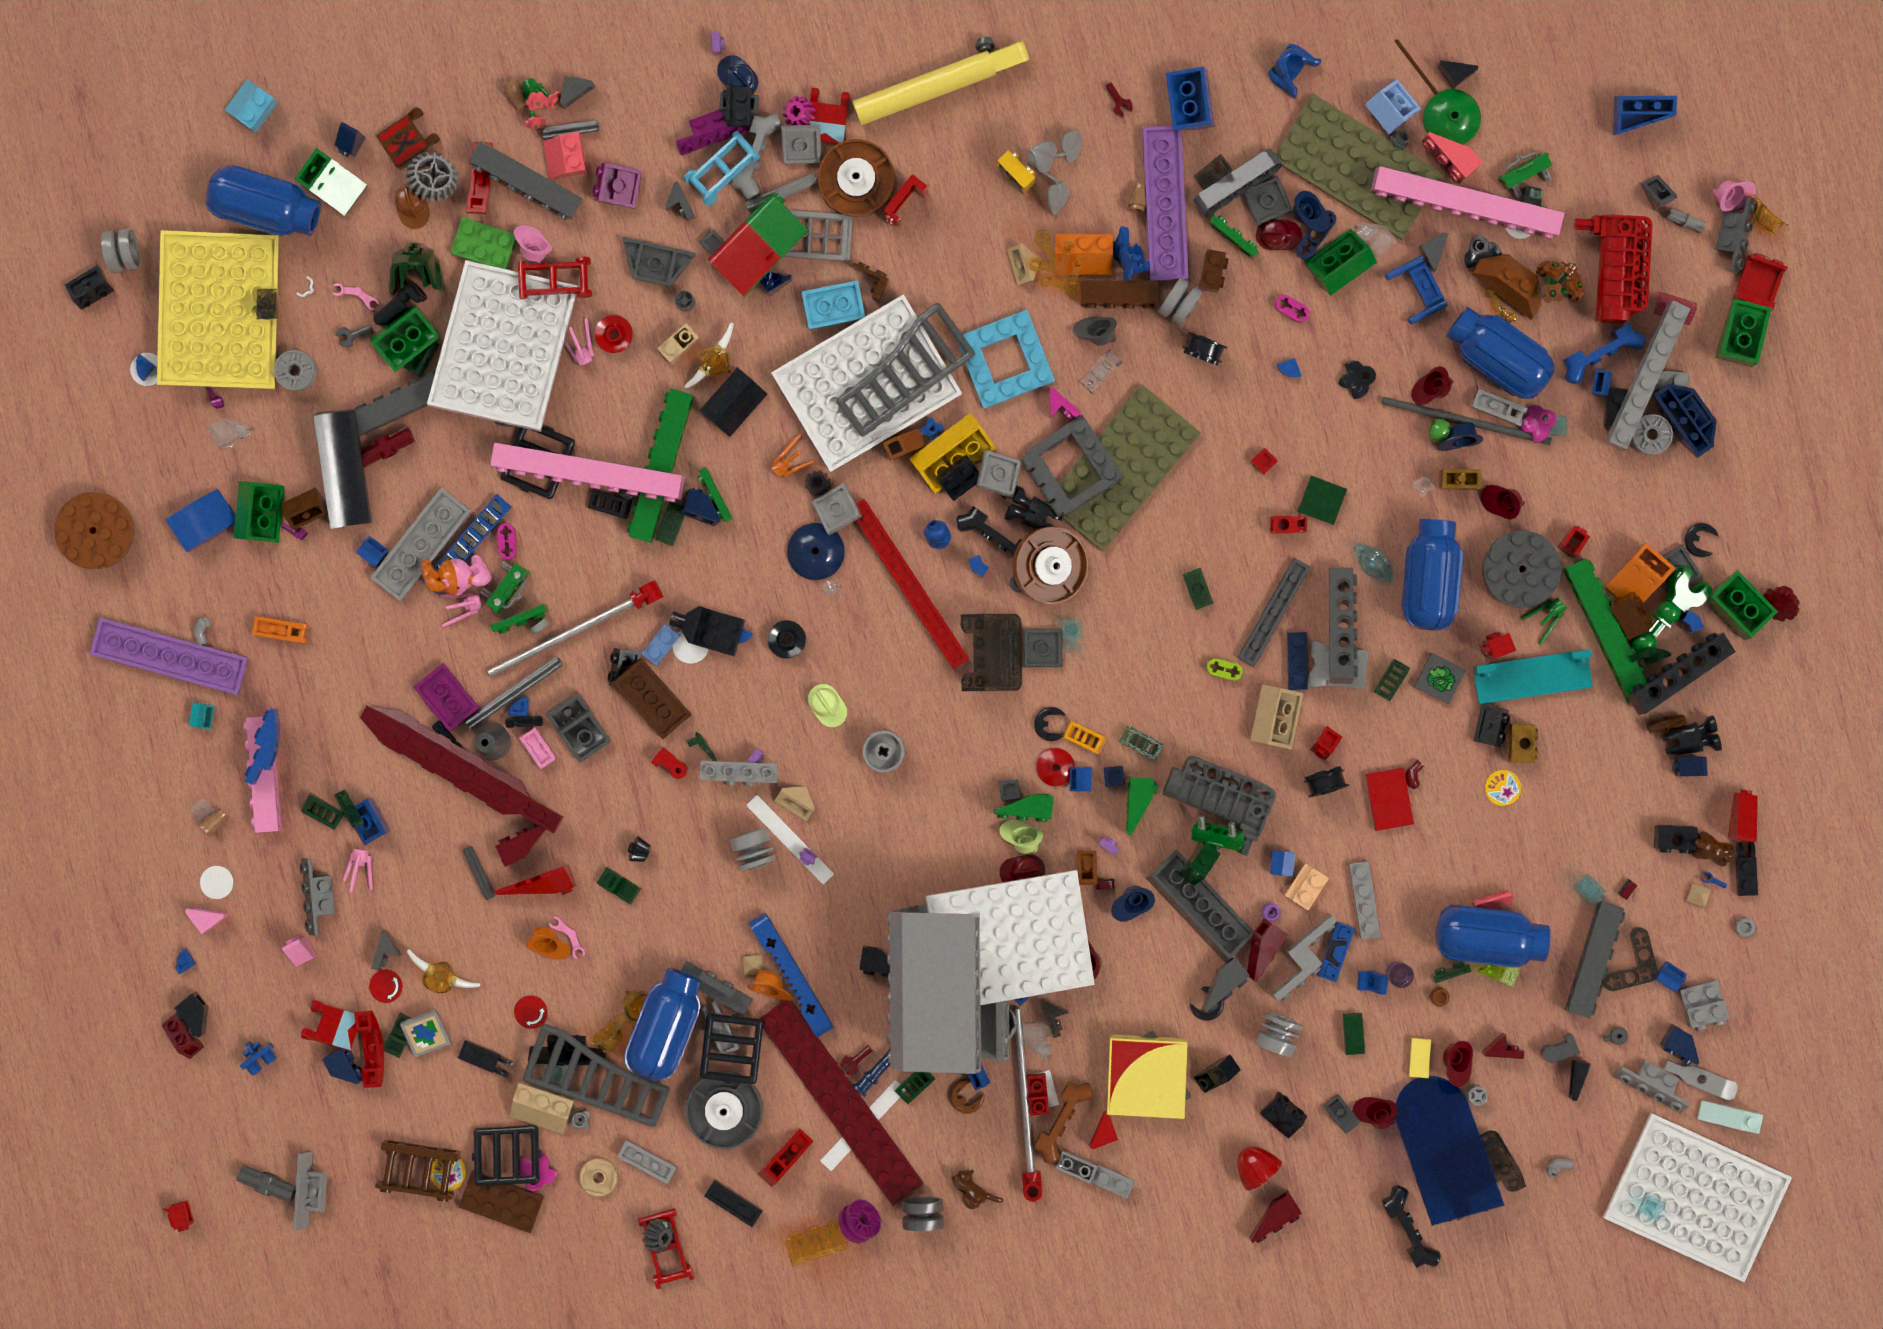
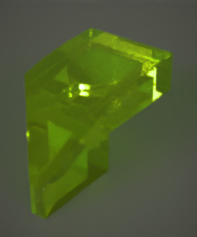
[1477,965,1520,987]

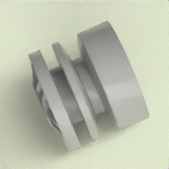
[729,827,777,871]
[1255,1013,1303,1057]

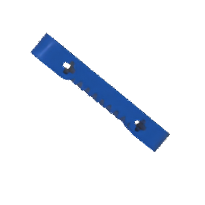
[749,913,834,1038]

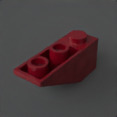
[495,824,546,867]
[1247,918,1288,982]
[1249,1191,1302,1243]

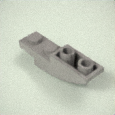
[1056,1151,1135,1198]

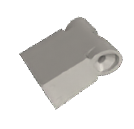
[1307,640,1368,689]

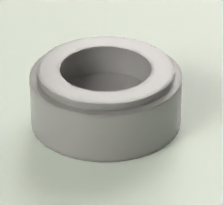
[530,618,549,635]
[1734,917,1755,937]

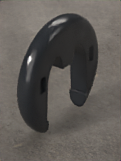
[1685,523,1719,557]
[1034,707,1066,741]
[1190,986,1224,1021]

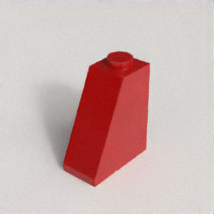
[1728,789,1758,842]

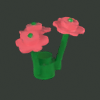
[522,78,562,129]

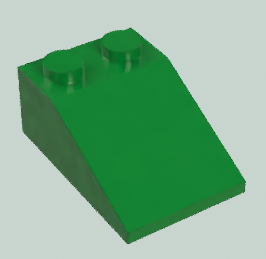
[1715,298,1772,367]
[1126,776,1157,836]

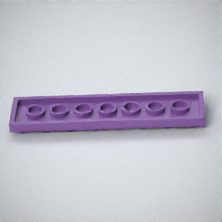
[1142,126,1189,281]
[90,617,249,695]

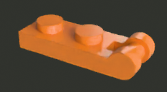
[252,616,309,644]

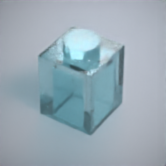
[1573,874,1606,905]

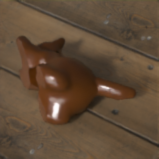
[1691,831,1733,867]
[951,1169,1004,1209]

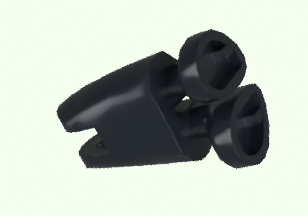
[373,281,428,326]
[1004,486,1063,529]
[1662,715,1722,755]

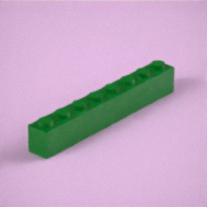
[626,388,694,543]
[1562,558,1652,707]

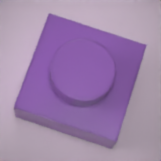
[711,32,725,55]
[746,748,764,763]
[1098,837,1119,855]

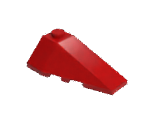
[494,864,576,895]

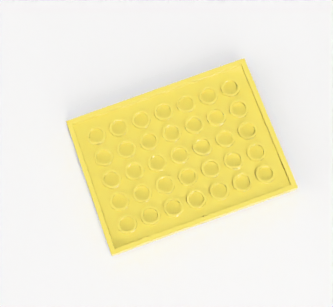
[157,230,279,389]

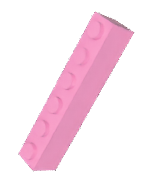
[244,717,282,833]

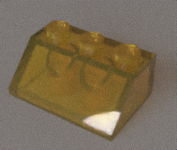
[786,1219,849,1266]

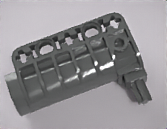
[1162,756,1276,856]

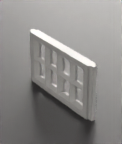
[784,210,853,262]

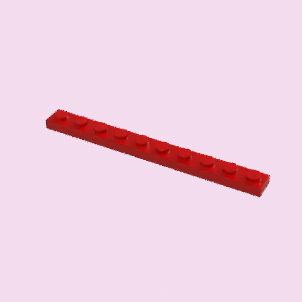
[856,499,969,669]

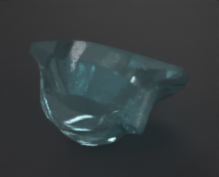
[1354,543,1394,582]

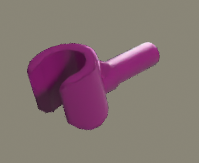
[206,387,224,409]
[280,523,308,540]

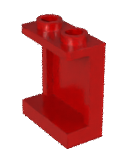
[883,174,928,227]
[1732,253,1788,311]

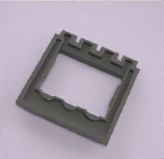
[1021,415,1124,517]

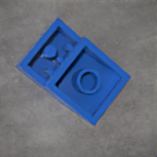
[165,489,236,552]

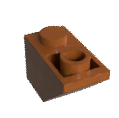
[883,429,925,462]

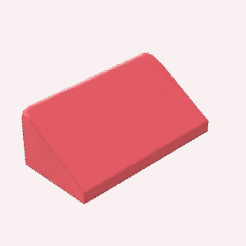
[1472,890,1513,909]

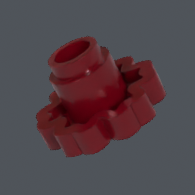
[1762,586,1800,622]

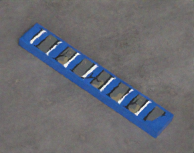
[422,494,512,594]

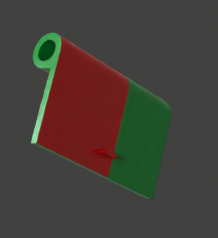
[708,193,809,297]

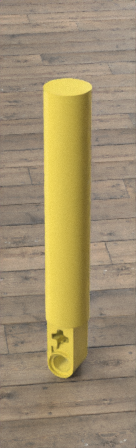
[852,40,1030,126]

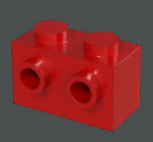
[1481,632,1516,659]

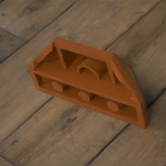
[1471,254,1541,320]

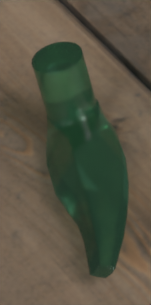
[687,732,717,761]

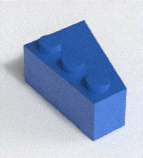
[1613,96,1677,135]

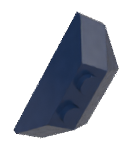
[1653,383,1717,458]

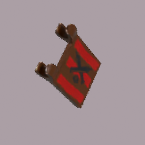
[376,107,440,168]

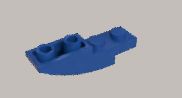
[245,708,280,785]

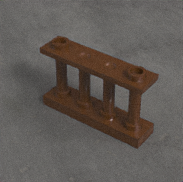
[375,1140,461,1202]

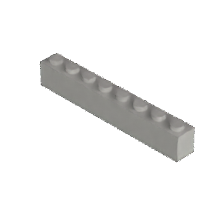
[1604,301,1691,451]

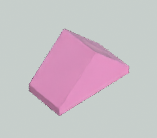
[185,907,228,934]

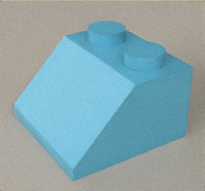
[225,79,278,133]

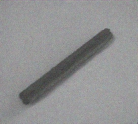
[465,657,563,729]

